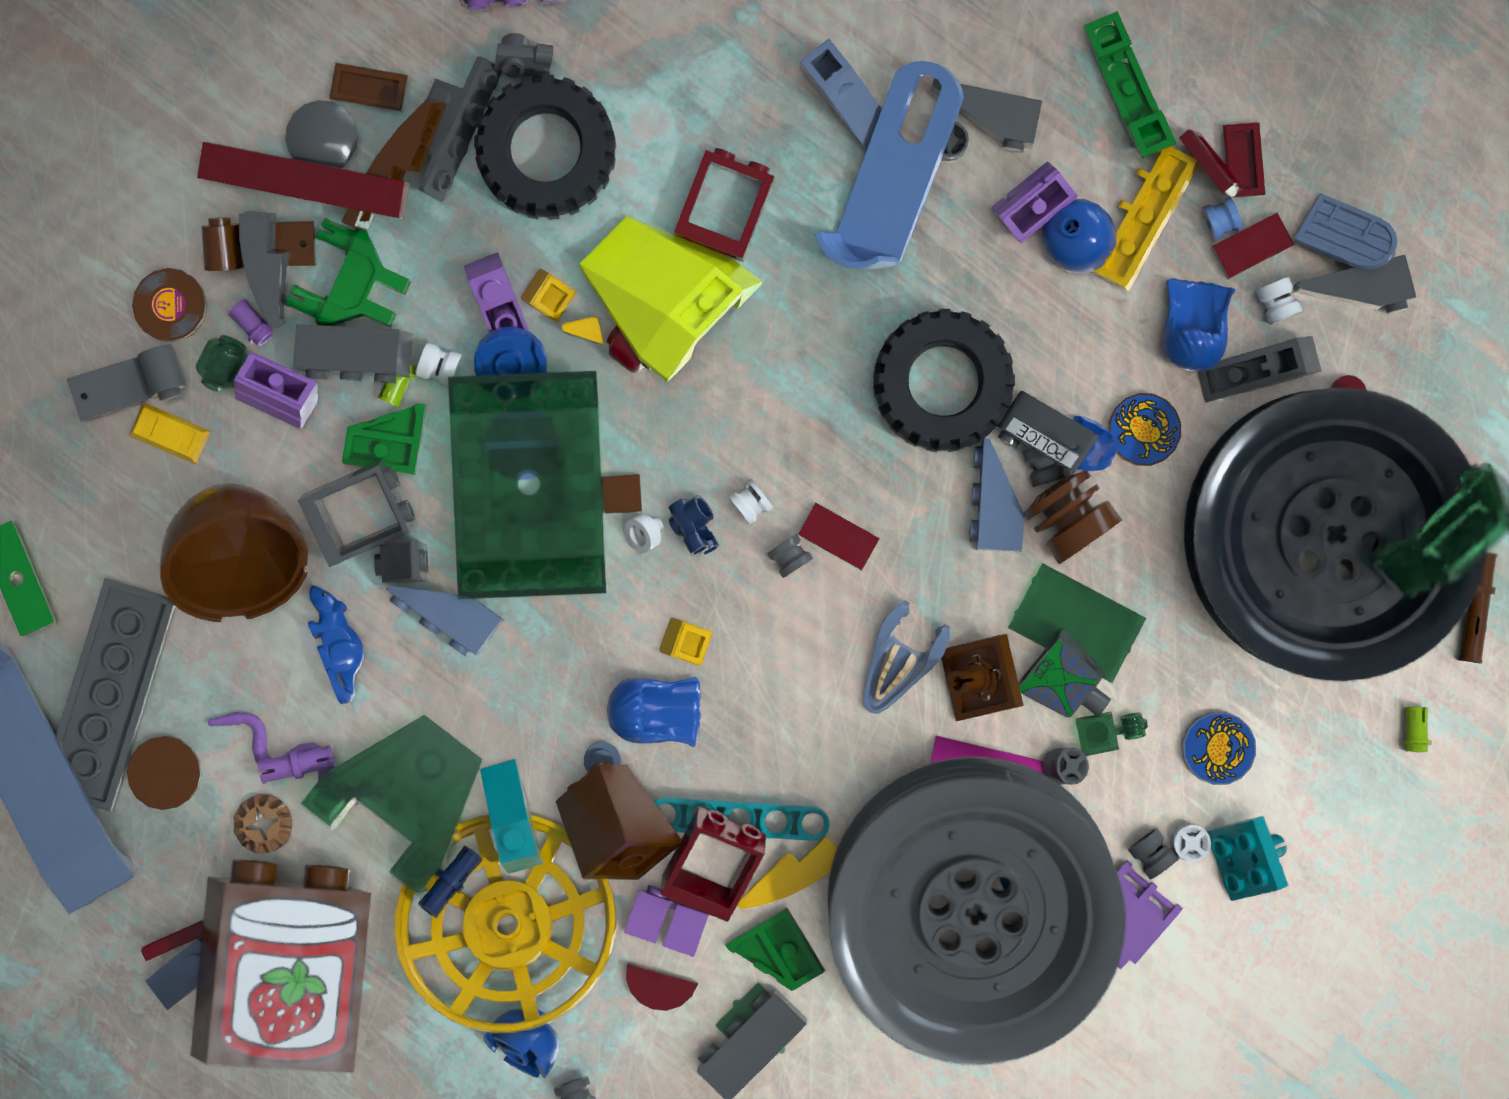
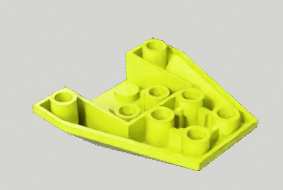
[579,216,762,382]

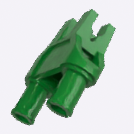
[286,218,411,328]

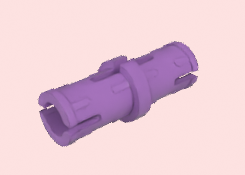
[258,745,336,784]

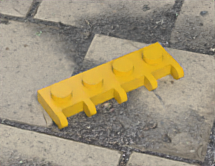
[1091,147,1200,291]

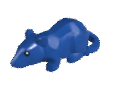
[308,585,365,704]

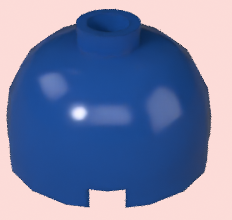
[1042,199,1117,274]
[483,1009,559,1078]

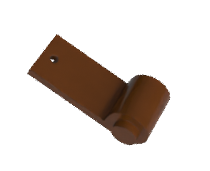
[202,217,317,271]

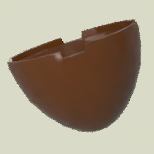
[160,483,308,622]

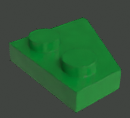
[342,404,427,475]
[725,908,825,991]

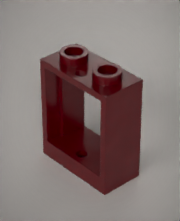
[674,148,774,262]
[660,807,766,922]

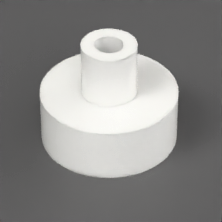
[624,513,663,553]

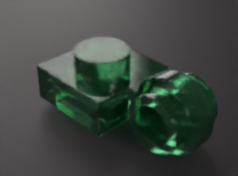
[1075,711,1148,756]

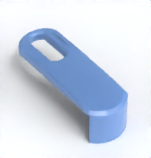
[815,61,964,269]

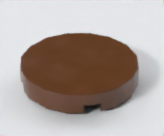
[127,736,202,810]

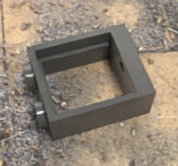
[298,459,416,567]

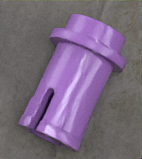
[228,299,275,347]

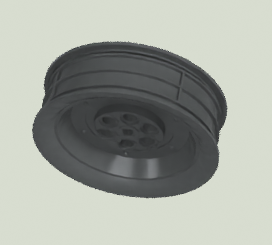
[828,757,1126,1065]

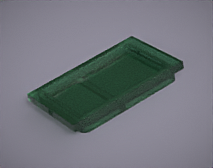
[1008,563,1146,683]

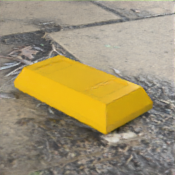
[128,402,210,465]

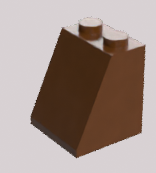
[555,762,682,880]

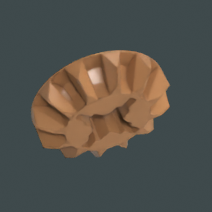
[233,794,293,853]

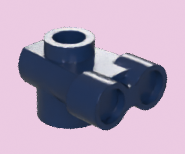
[668,495,719,556]

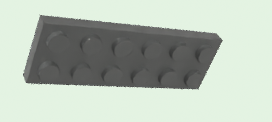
[56,578,175,812]

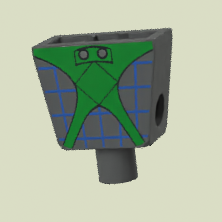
[1019,627,1111,718]

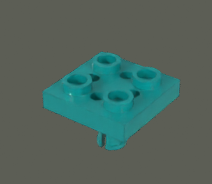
[1207,816,1289,901]

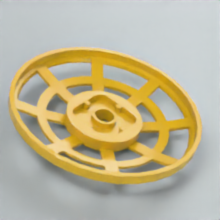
[394,815,616,1033]

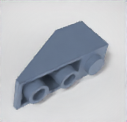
[800,39,882,151]
[970,438,1024,553]
[386,585,504,656]

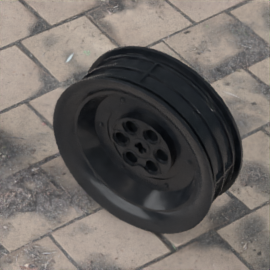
[1183,388,1488,681]

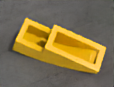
[737,835,837,910]

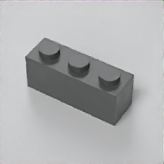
[293,324,413,383]
[697,988,807,1099]

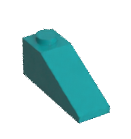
[480,759,543,874]

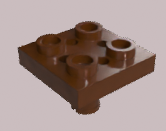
[941,634,1024,722]

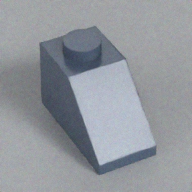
[145,937,202,1010]

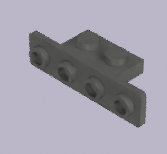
[418,56,502,202]

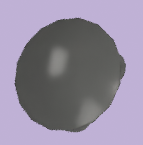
[285,100,358,168]

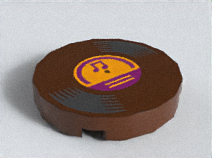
[132,268,207,342]

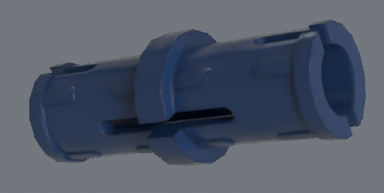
[418,845,483,918]

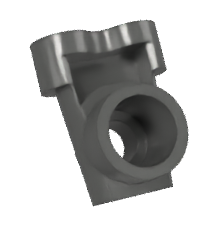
[494,33,553,79]

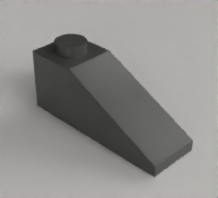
[931,78,1042,152]
[1293,255,1416,314]
[1198,336,1322,402]
[374,540,429,584]

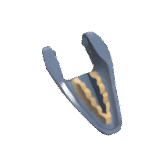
[864,600,950,714]

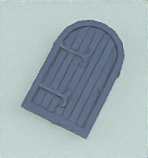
[1294,193,1398,270]

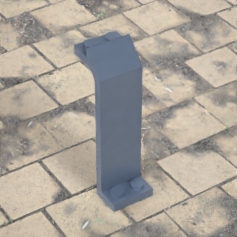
[0,642,137,914]

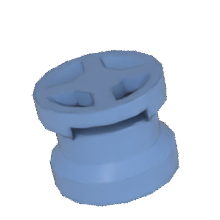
[1201,196,1243,241]

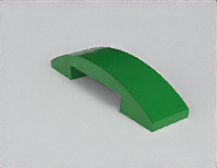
[1084,11,1176,159]

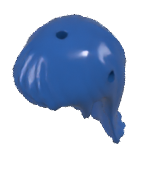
[1162,278,1235,371]
[607,677,701,747]

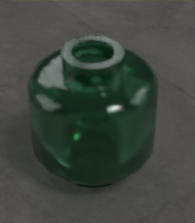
[195,335,248,392]

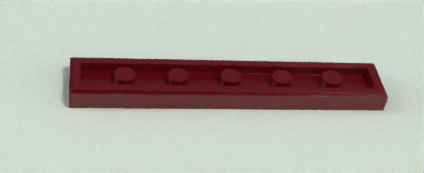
[197,142,409,219]

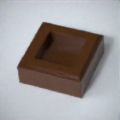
[603,474,642,514]

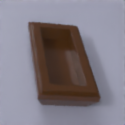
[329,63,408,112]

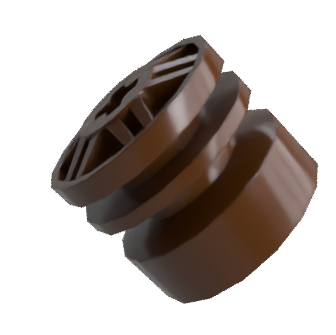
[1024,470,1122,564]

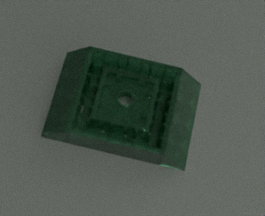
[448,371,607,599]

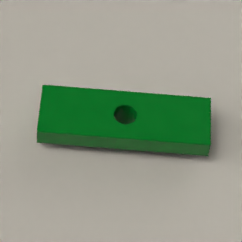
[0,521,57,637]

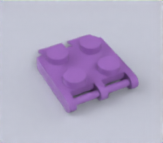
[1117,860,1183,969]

